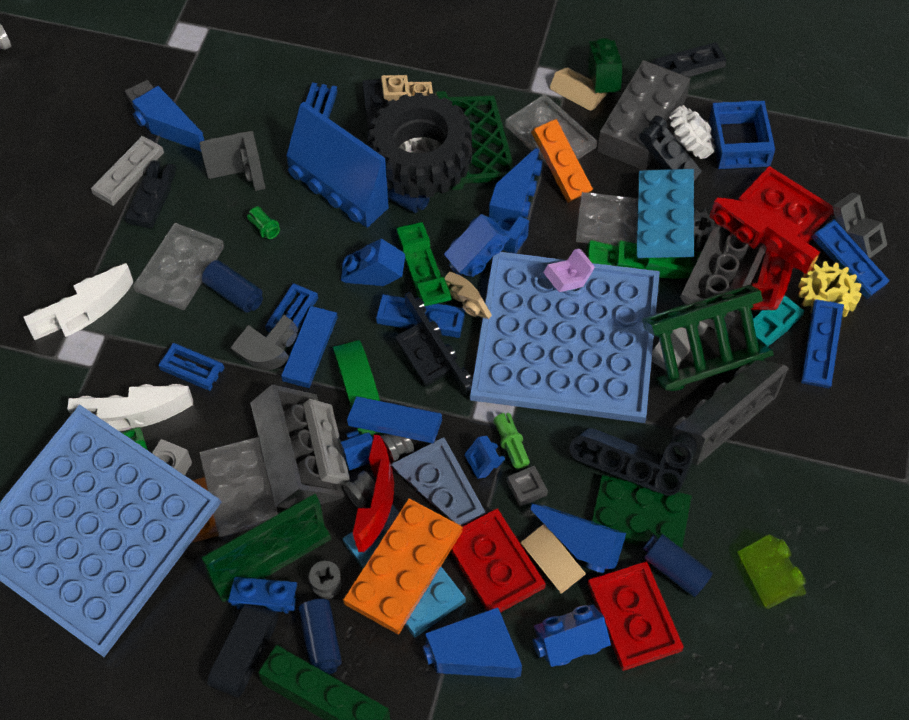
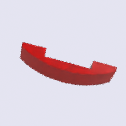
[751,217,799,310]
[353,435,394,552]

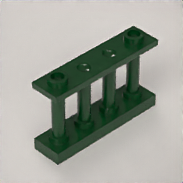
[642,285,774,391]

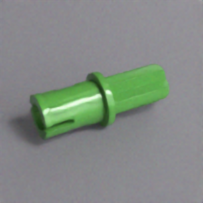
[493,413,530,470]

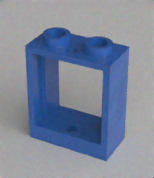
[709,101,775,169]

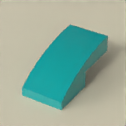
[753,295,804,347]

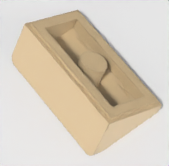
[550,67,608,111]

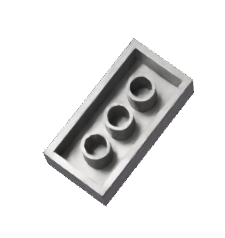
[597,60,691,170]

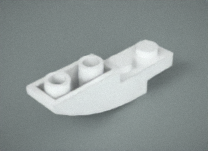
[24,263,134,340]
[67,384,193,431]

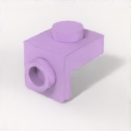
[543,249,595,292]

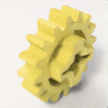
[798,261,862,317]

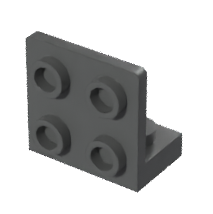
[199,131,265,191]

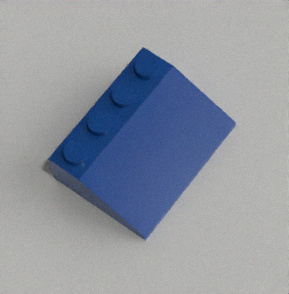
[287,102,389,228]

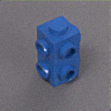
[444,214,510,277]
[533,604,611,667]

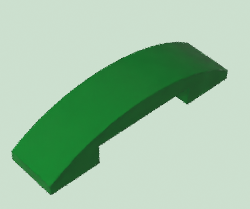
[396,222,452,306]
[332,340,384,439]

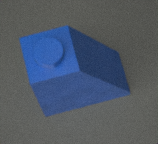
[422,608,522,678]

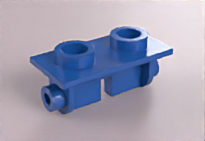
[228,577,297,614]

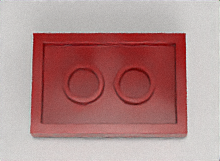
[738,166,834,243]
[450,508,546,613]
[588,561,684,671]

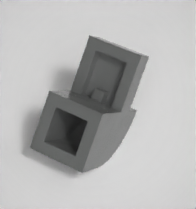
[832,192,887,258]
[231,315,299,370]

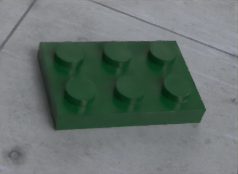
[592,475,692,548]

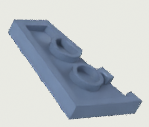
[391,437,486,526]

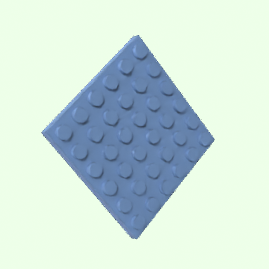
[470,252,660,423]
[0,404,222,657]

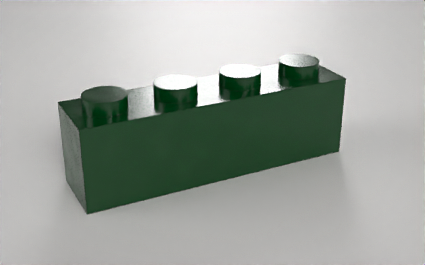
[258,645,390,720]

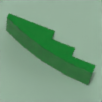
[586,240,701,279]

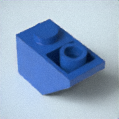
[341,239,405,286]

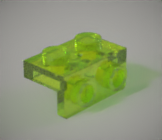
[738,534,807,609]

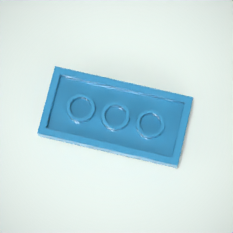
[637,169,694,258]
[343,505,466,638]

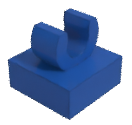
[341,430,373,471]
[464,436,505,479]

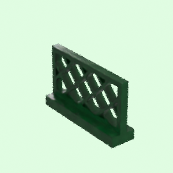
[436,91,514,190]
[202,494,331,602]

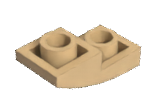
[381,75,433,101]
[445,271,492,319]
[521,524,586,594]

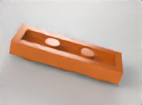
[531,119,593,203]

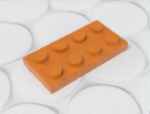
[343,498,463,635]

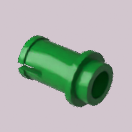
[247,206,280,239]

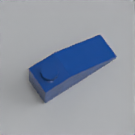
[132,86,204,151]
[531,504,626,573]

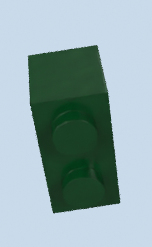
[588,38,622,93]

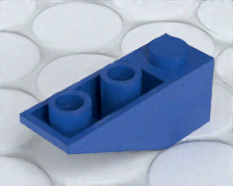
[489,148,543,226]

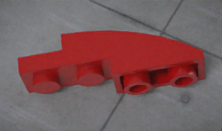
[709,197,820,275]

